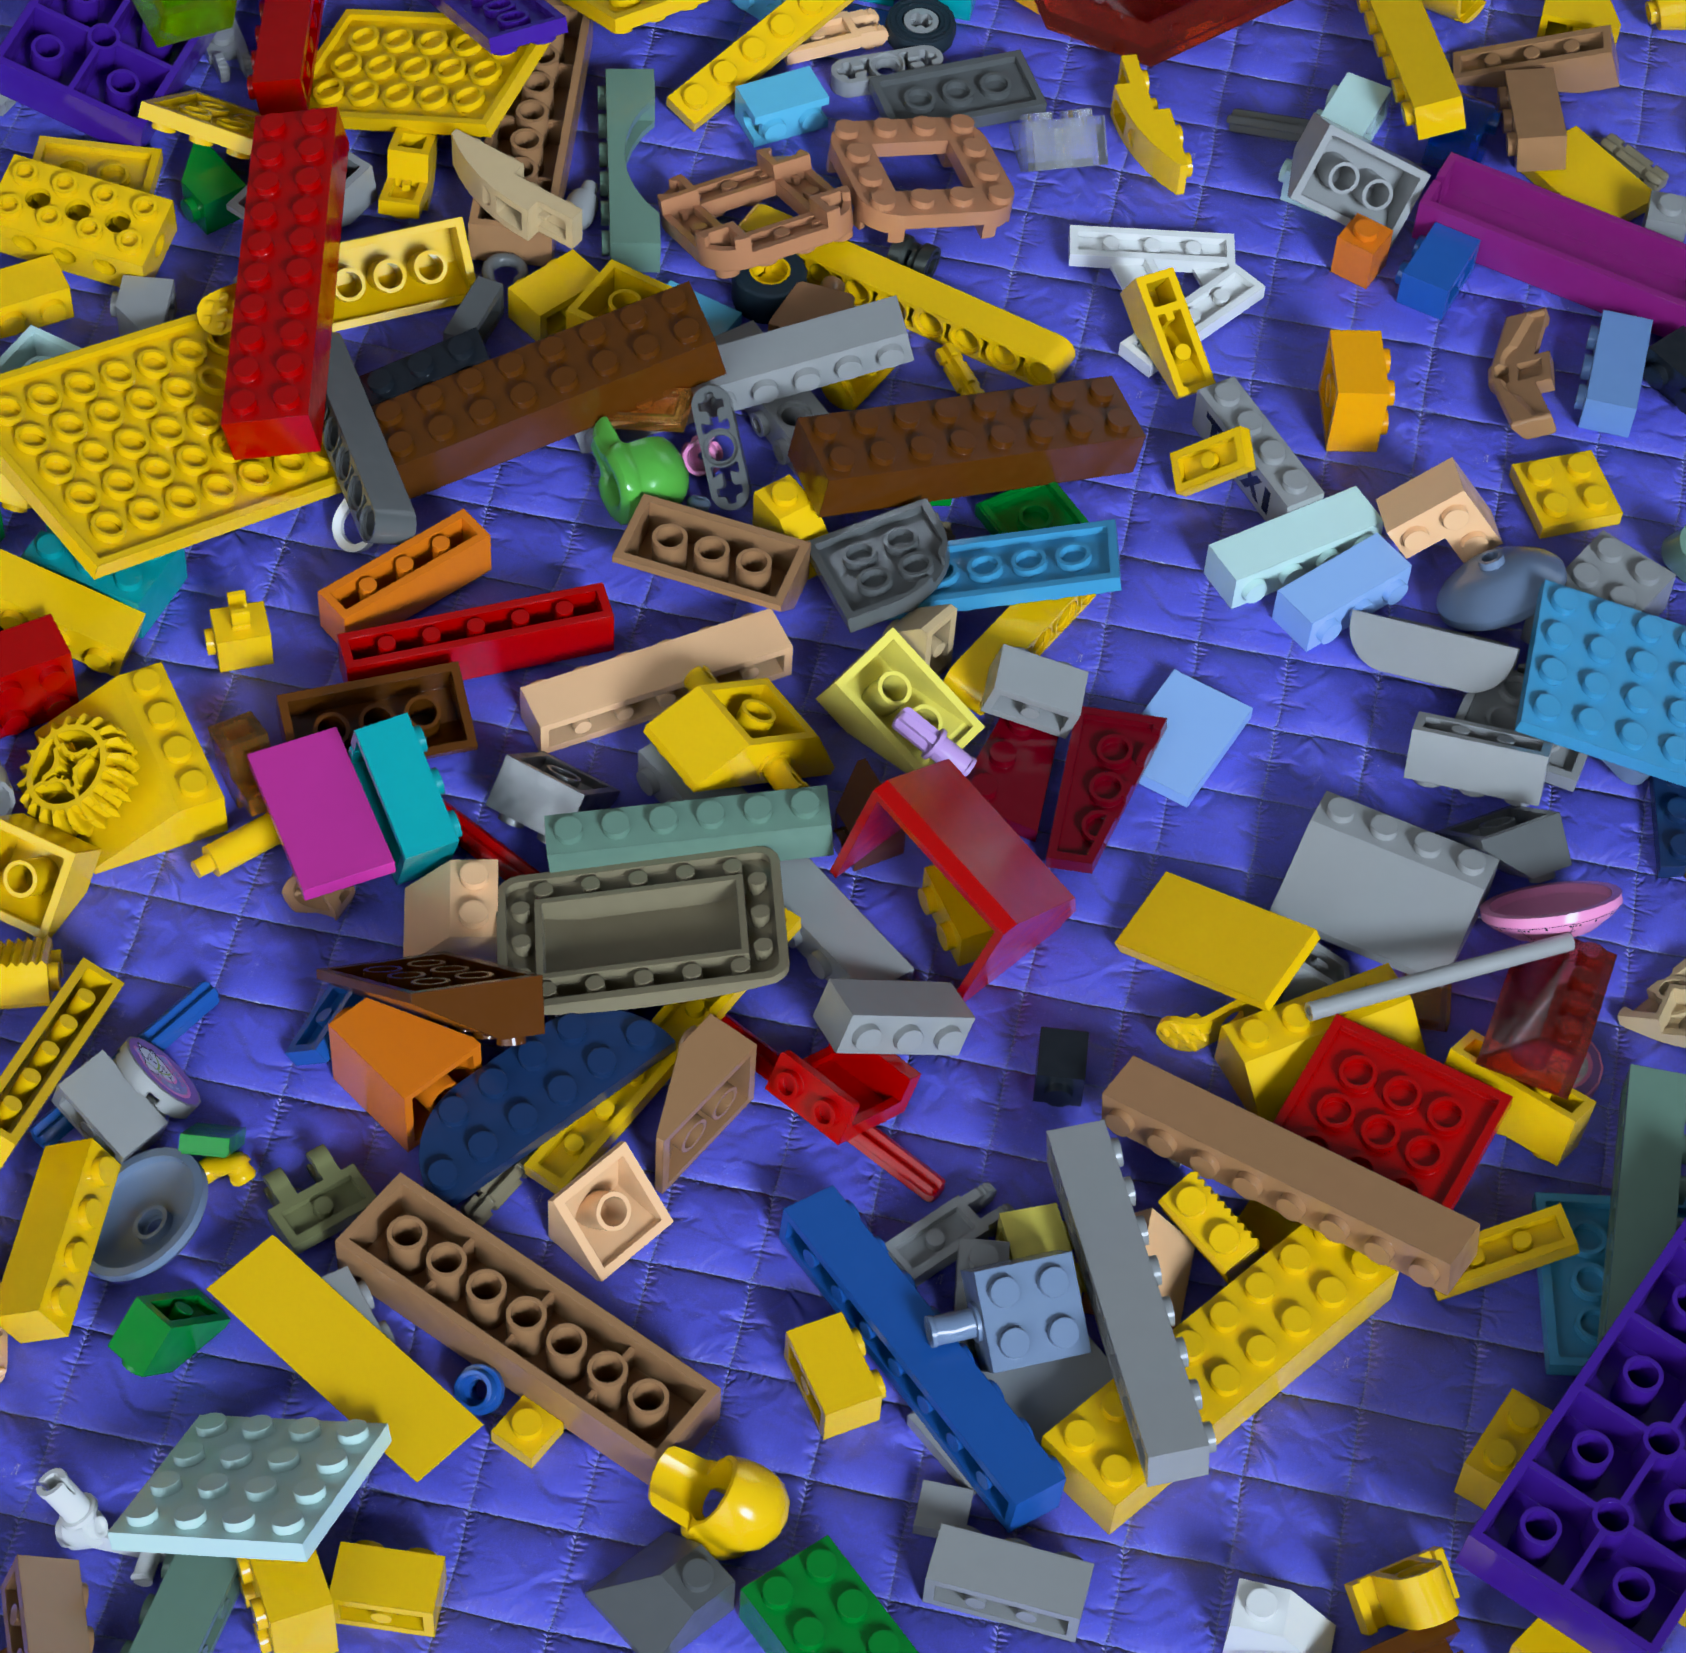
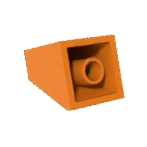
[328,997,482,1152]

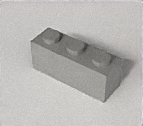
[1403,711,1553,807]
[812,978,975,1056]
[922,1523,1094,1643]

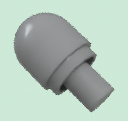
[566,180,598,231]

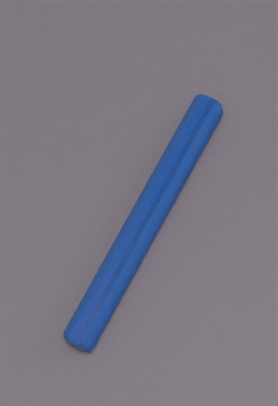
[30,981,220,1149]

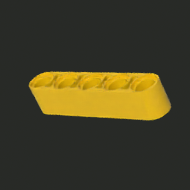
[943,594,1096,716]

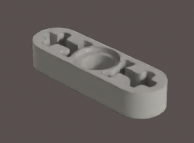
[830,45,943,98]

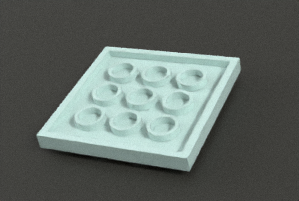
[108,1412,392,1562]

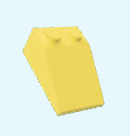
[816,627,985,773]

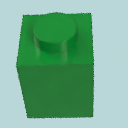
[180,143,246,235]
[108,1288,231,1377]

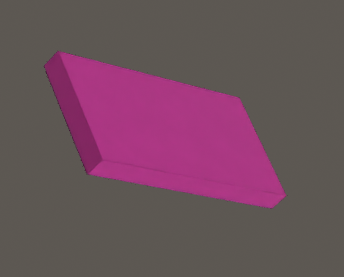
[247,727,396,901]

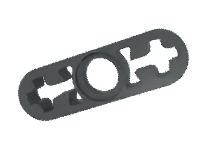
[691,385,752,511]

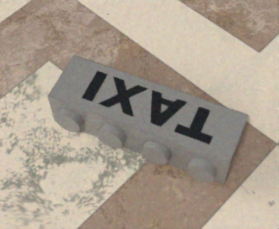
[1192,376,1325,522]

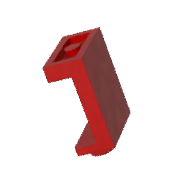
[765,1043,921,1145]

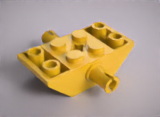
[643,665,835,792]

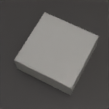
[912,1479,974,1538]

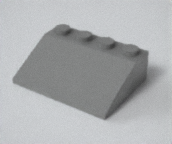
[1270,790,1500,988]

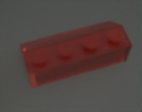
[1475,938,1617,1100]

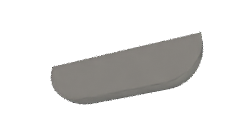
[1350,610,1520,693]

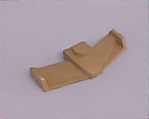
[1487,307,1556,439]

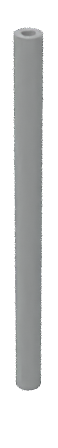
[1304,932,1575,1021]

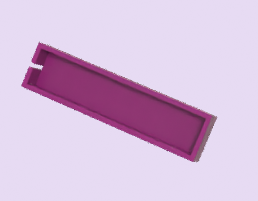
[1412,152,1686,338]

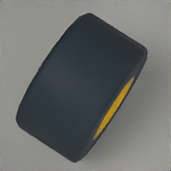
[731,254,807,324]

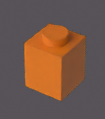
[1330,213,1394,289]

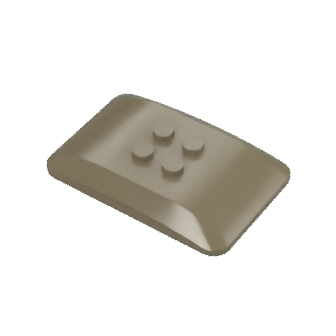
[496,846,790,1015]

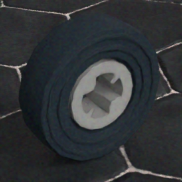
[885,0,956,54]

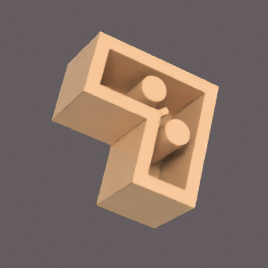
[1376,457,1503,563]

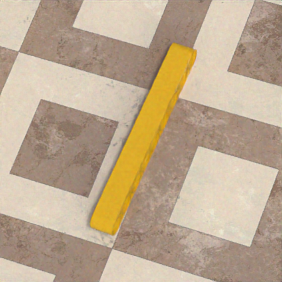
[738,204,1076,386]

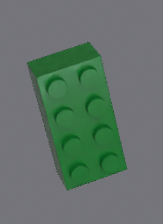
[739,1535,919,1653]

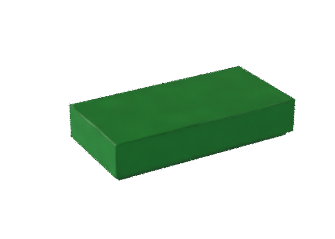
[178,1122,246,1158]

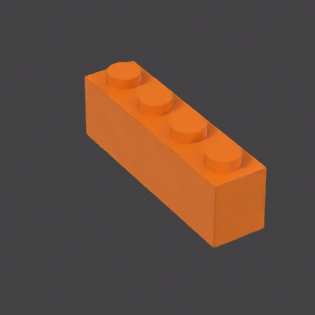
[317,508,492,644]

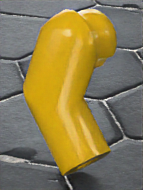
[198,1151,256,1187]

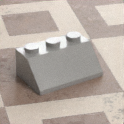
[1287,112,1431,248]

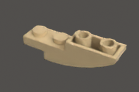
[451,129,582,249]

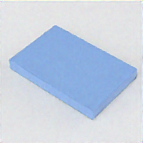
[1139,669,1253,808]

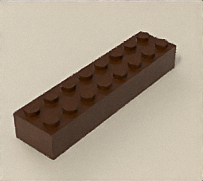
[371,281,727,499]
[788,376,1146,518]

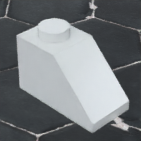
[1222,1578,1336,1653]

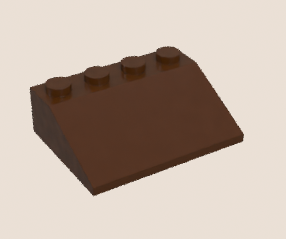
[316,951,545,1046]

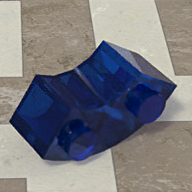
[1421,92,1502,169]

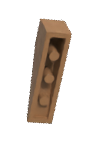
[1453,25,1620,93]

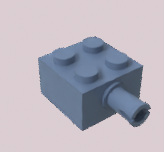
[924,1250,1092,1374]

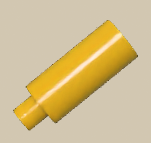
[191,812,281,878]

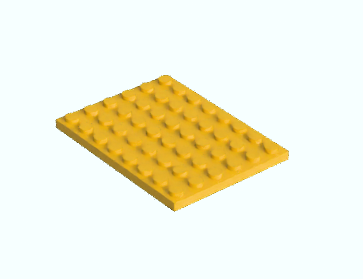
[0,313,342,580]

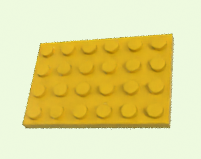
[309,9,551,137]

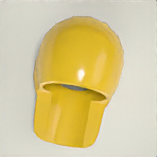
[648,1446,790,1561]

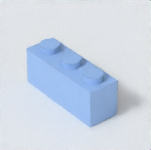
[1272,533,1412,652]

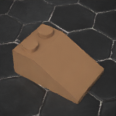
[655,1014,757,1194]

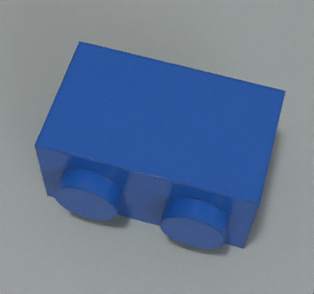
[1395,222,1481,320]

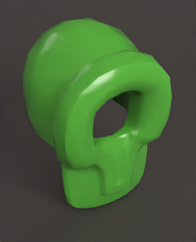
[591,416,689,525]

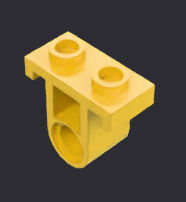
[1344,1546,1460,1636]

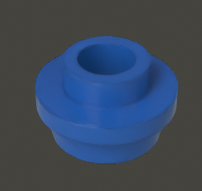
[454,1364,505,1416]

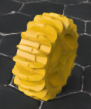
[16,713,141,837]

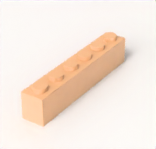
[520,609,793,753]

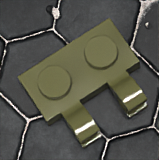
[262,1144,377,1255]

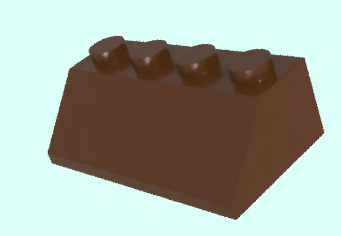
[276,661,478,759]

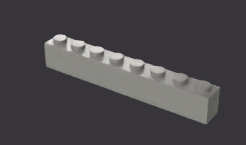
[575,295,915,454]
[636,743,914,981]
[1046,1120,1217,1487]

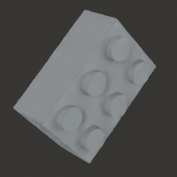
[1520,530,1676,644]

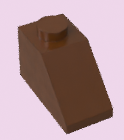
[832,758,906,871]

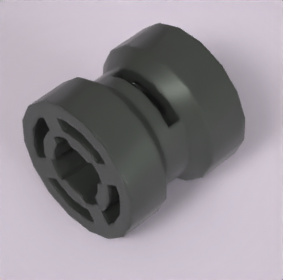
[887,233,941,278]

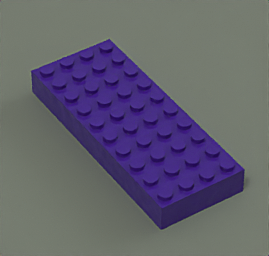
[0,0,237,147]
[1455,1218,1686,1653]

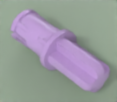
[892,707,977,777]

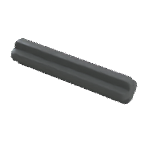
[1226,109,1310,142]

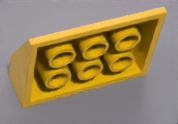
[34,662,228,874]

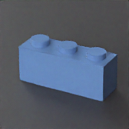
[1574,309,1653,438]

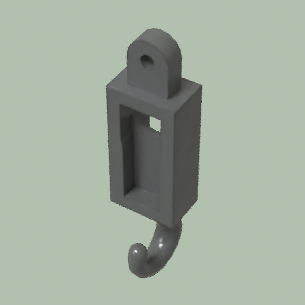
[443,252,529,344]

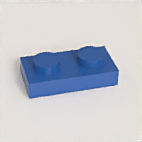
[285,984,365,1066]

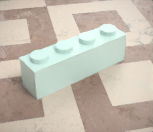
[1278,72,1392,217]
[1204,486,1384,609]

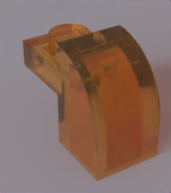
[208,711,271,817]

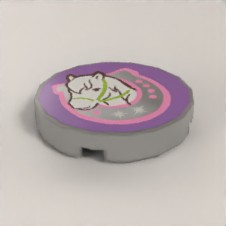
[115,1036,201,1119]

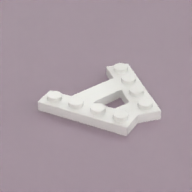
[1068,225,1266,378]

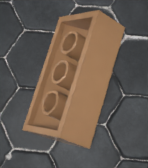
[612,494,811,612]

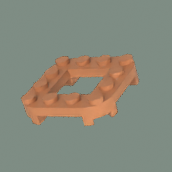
[826,114,1015,243]
[657,147,854,279]

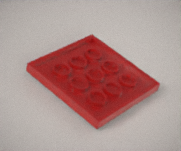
[1273,1014,1513,1210]

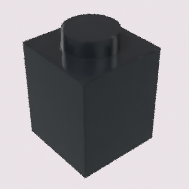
[1033,1027,1089,1107]

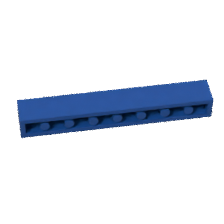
[778,1185,1066,1534]

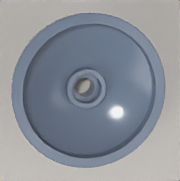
[1436,546,1567,631]
[89,1147,208,1282]

